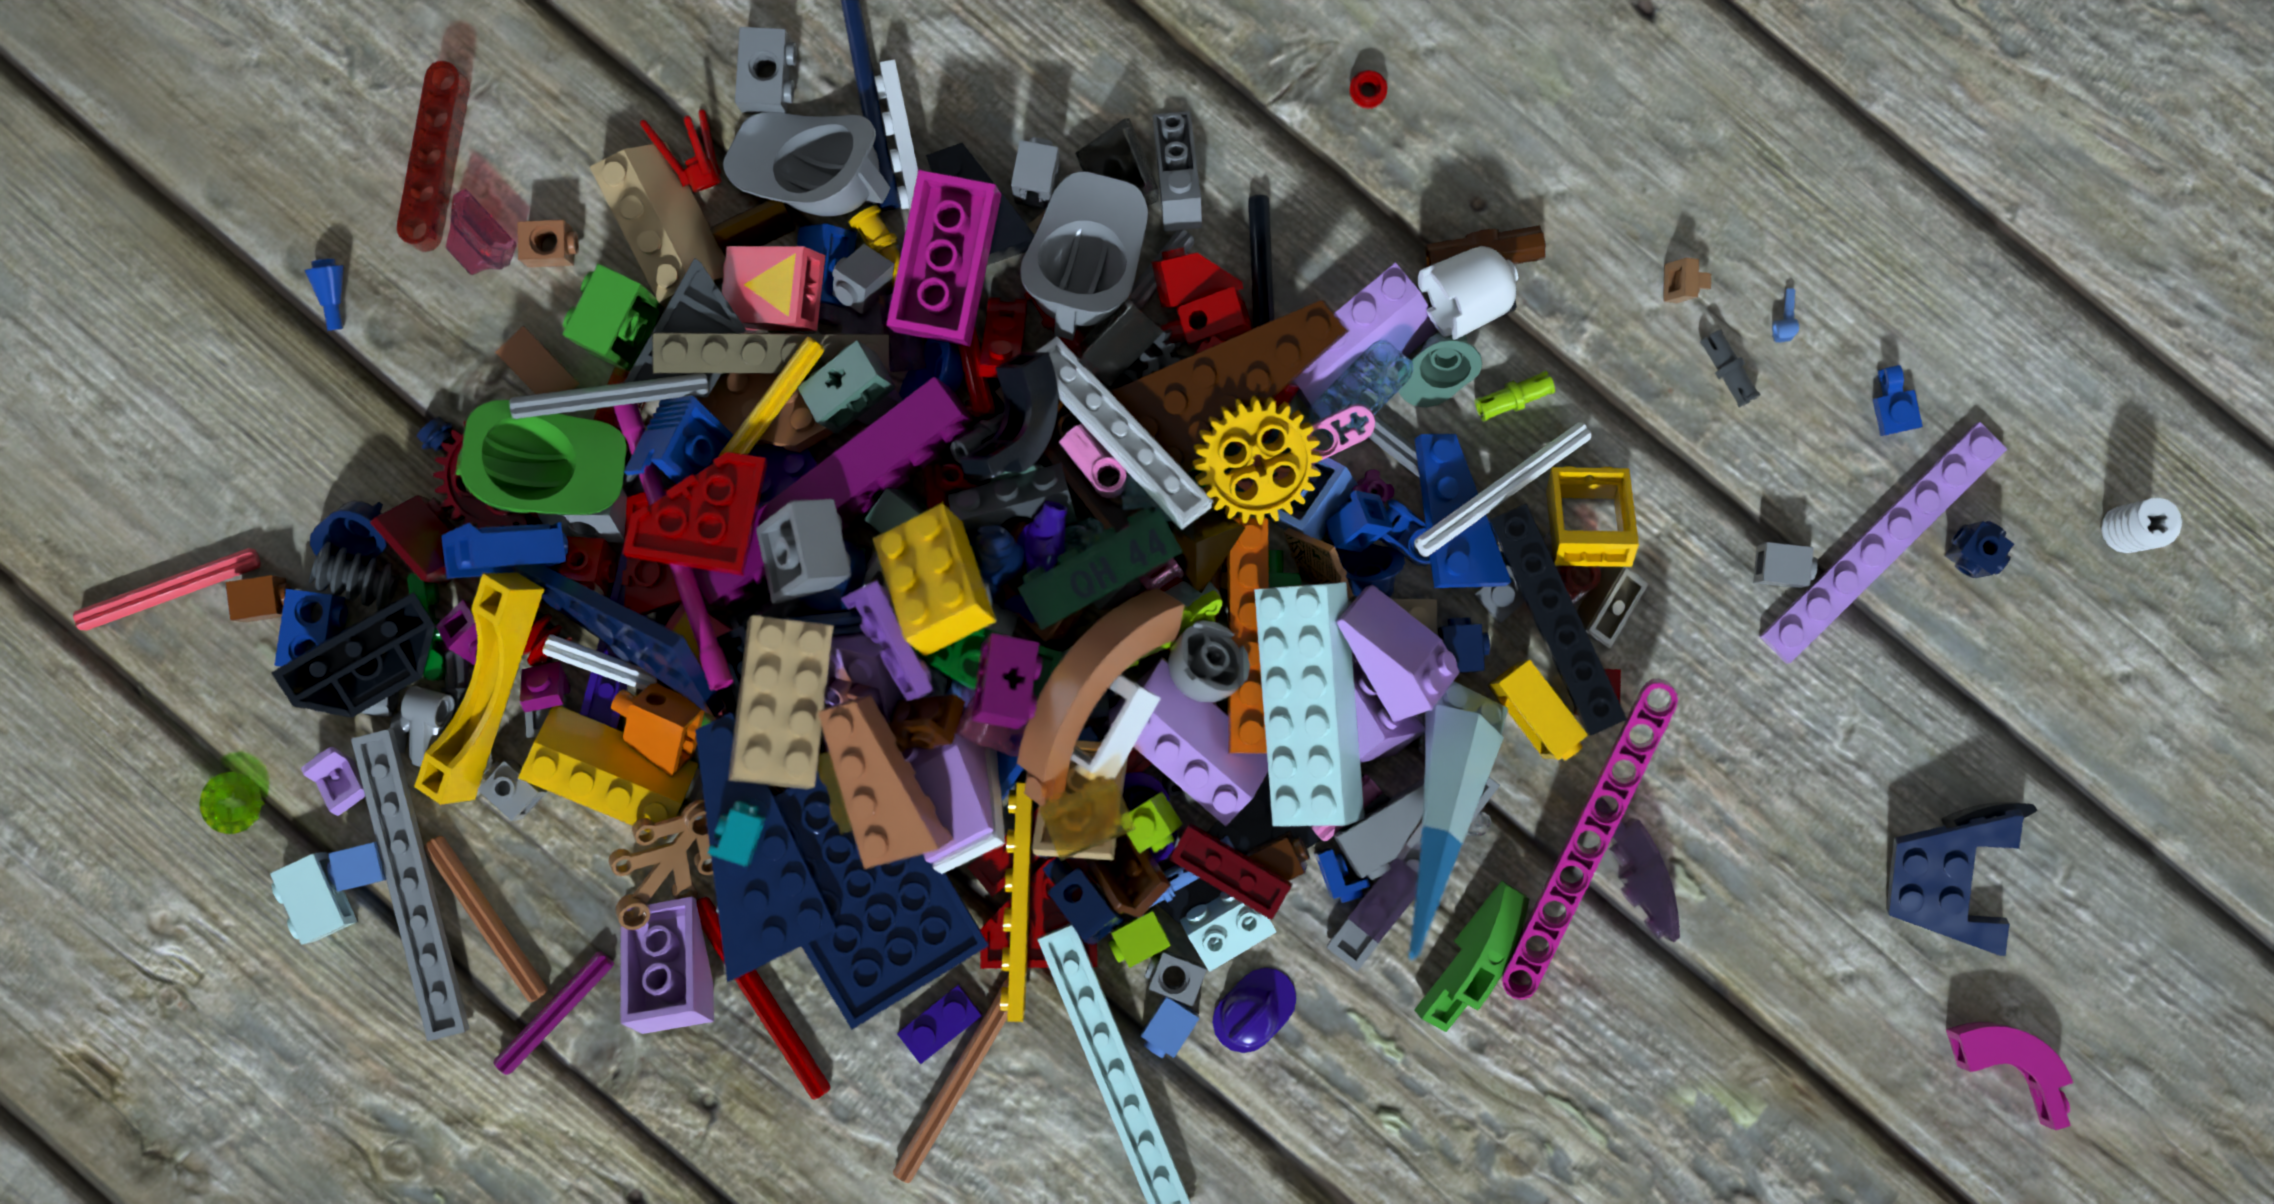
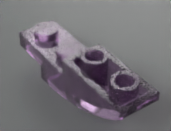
[1583,797,1680,942]

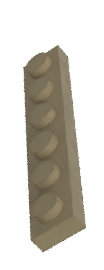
[652,332,889,373]

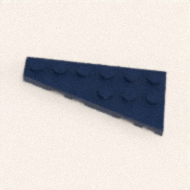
[510,564,725,718]
[695,712,838,983]

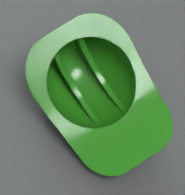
[455,400,627,515]

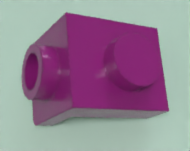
[520,661,571,713]

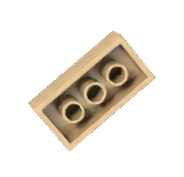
[728,616,833,789]

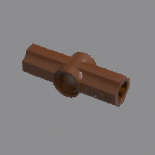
[1425,225,1546,267]

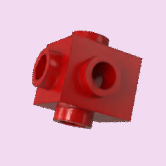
[556,536,617,596]

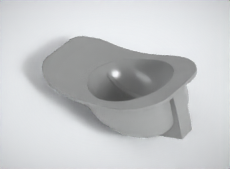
[723,112,890,216]
[1020,171,1148,340]

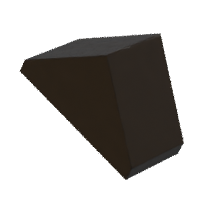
[1173,510,1245,593]

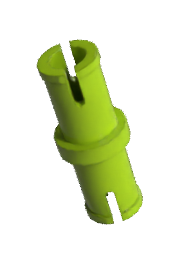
[1474,370,1555,422]

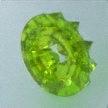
[199,772,265,834]

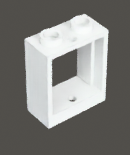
[1071,674,1161,782]

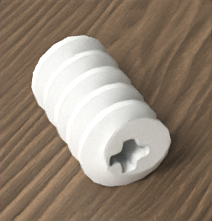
[2101,498,2182,553]

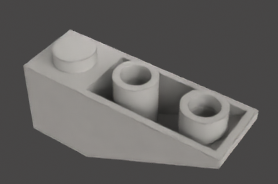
[1152,111,1202,232]

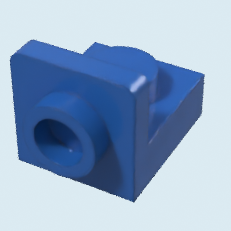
[1314,848,1370,903]

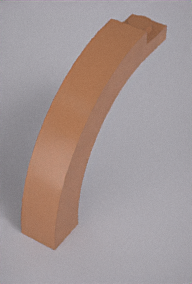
[1017,588,1184,812]

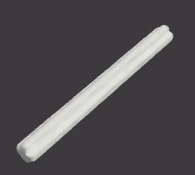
[1414,422,1592,557]

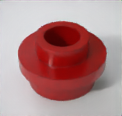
[1349,70,1388,109]

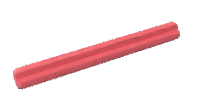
[73,548,261,631]

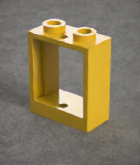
[1546,466,1639,567]
[1487,659,1588,761]

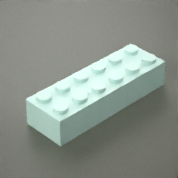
[1254,582,1364,826]

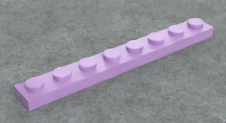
[1759,422,2007,664]

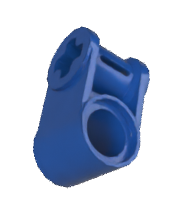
[1378,499,1431,567]

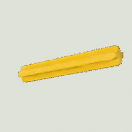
[719,337,824,456]

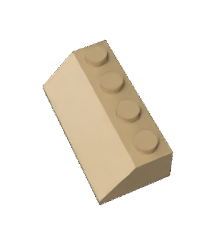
[590,142,726,309]

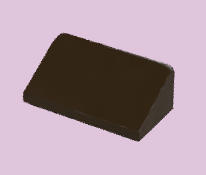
[710,199,796,257]

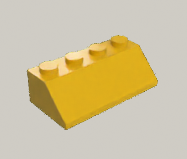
[518,705,699,839]

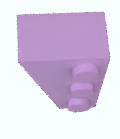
[1352,651,1425,763]

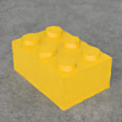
[873,503,996,656]

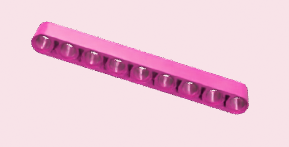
[1502,678,1678,1000]

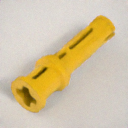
[849,205,901,288]

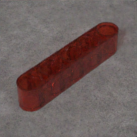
[397,61,470,252]

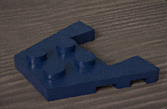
[1886,809,2024,956]

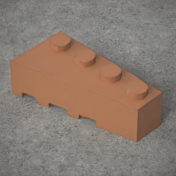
[818,695,953,869]

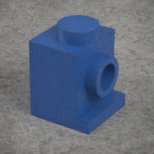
[1325,490,1393,552]

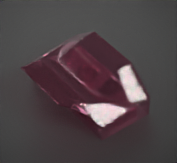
[445,188,517,275]

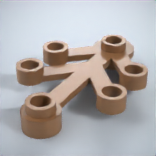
[608,800,713,930]

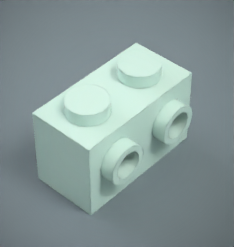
[1180,891,1277,972]

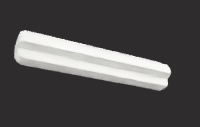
[543,635,657,690]

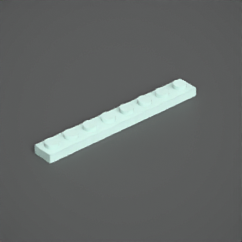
[1037,923,1191,1204]

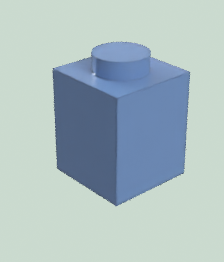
[327,842,386,892]
[1141,995,1200,1058]

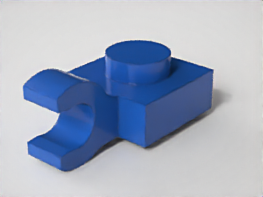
[1872,365,1923,436]

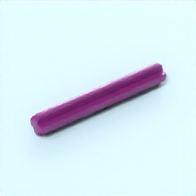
[493,951,614,1075]

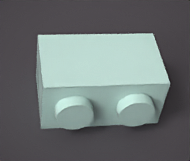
[270,852,358,945]

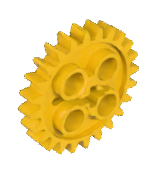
[1193,396,1322,525]

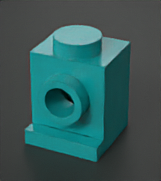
[707,801,766,866]

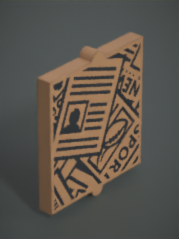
[1284,528,1353,600]

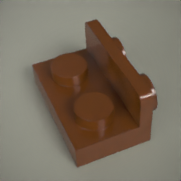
[887,694,965,752]

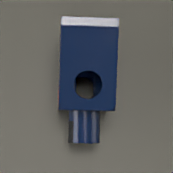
[1043,857,1124,945]

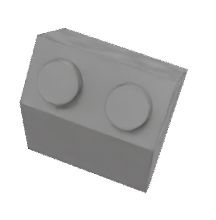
[756,499,851,604]

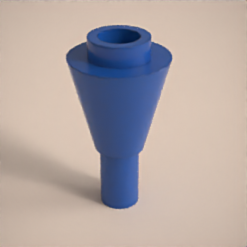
[304,259,344,331]

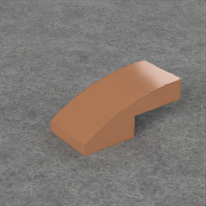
[495,325,579,394]

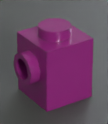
[436,599,478,665]

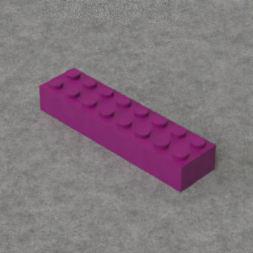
[692,376,977,610]

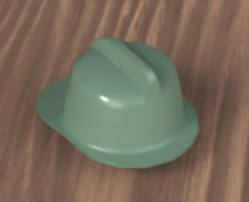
[1397,333,1483,407]

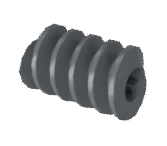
[309,541,400,610]

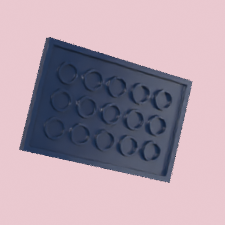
[775,762,989,1030]

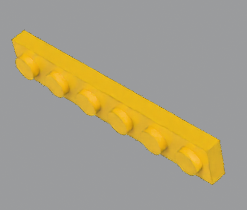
[1000,782,1033,1022]

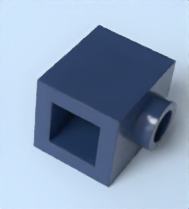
[1438,617,1490,673]

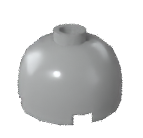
[1168,621,1250,702]

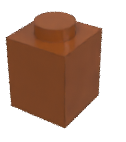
[225,575,292,622]

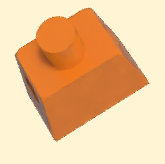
[611,683,705,777]

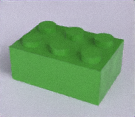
[562,264,664,373]

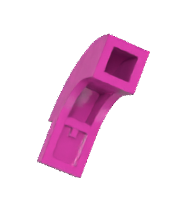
[1946,1022,2073,1130]

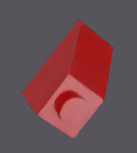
[1151,247,1244,307]

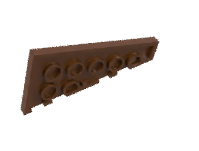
[1110,300,1350,474]

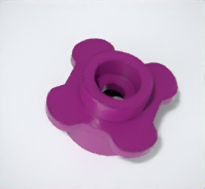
[1352,469,1394,504]

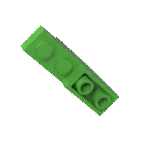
[1414,880,1530,1032]

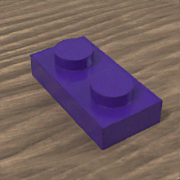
[897,984,983,1065]

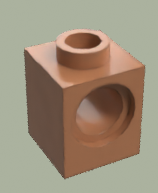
[517,220,579,268]

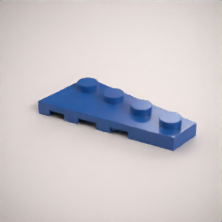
[1414,434,1511,588]

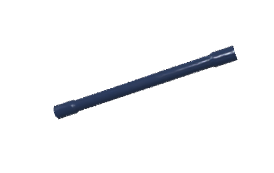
[841,0,901,211]

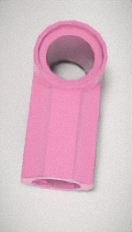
[1059,423,1127,498]

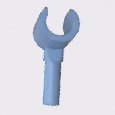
[1772,288,1799,343]

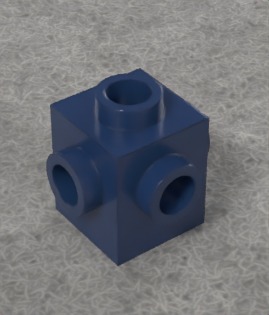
[1945,521,2014,578]

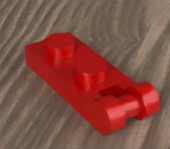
[979,297,1027,378]

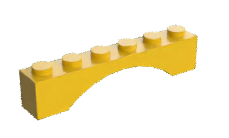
[414,573,544,805]

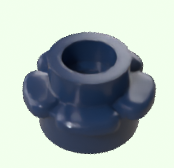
[416,416,453,451]

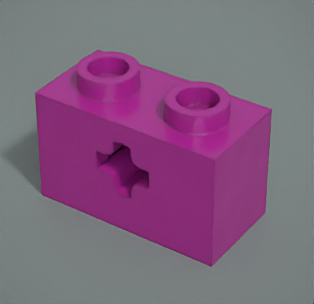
[971,633,1042,729]

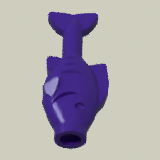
[1004,501,1067,623]

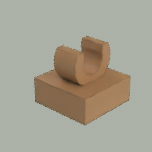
[1664,257,1711,303]

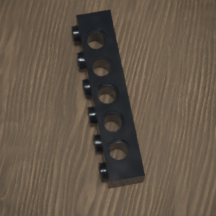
[1490,504,1627,737]

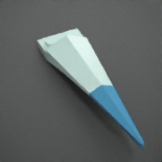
[1409,681,1508,960]

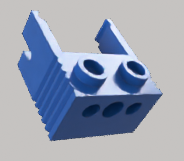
[624,395,733,484]

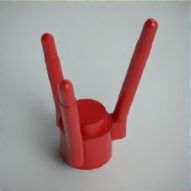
[640,109,722,193]

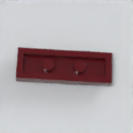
[1169,823,1293,920]

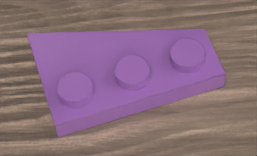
[841,581,933,701]

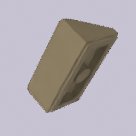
[1577,566,1649,649]

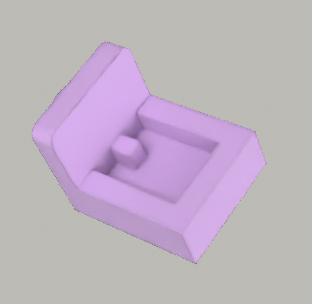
[301,747,365,816]

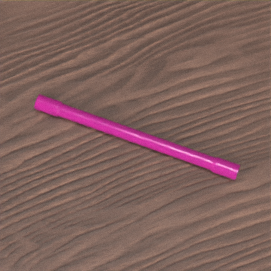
[613,403,733,690]

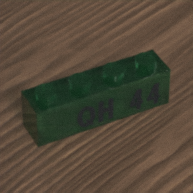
[1018,507,1183,630]

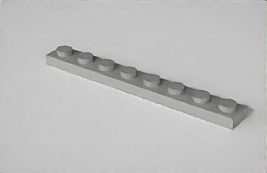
[351,728,470,1041]

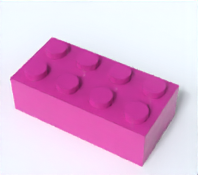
[887,170,1002,347]

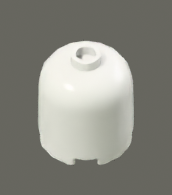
[1418,246,1518,340]

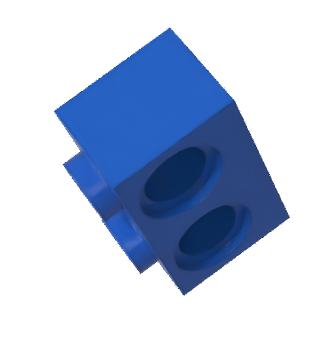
[274,589,348,667]

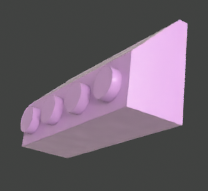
[1292,262,1438,420]
[1109,656,1268,826]

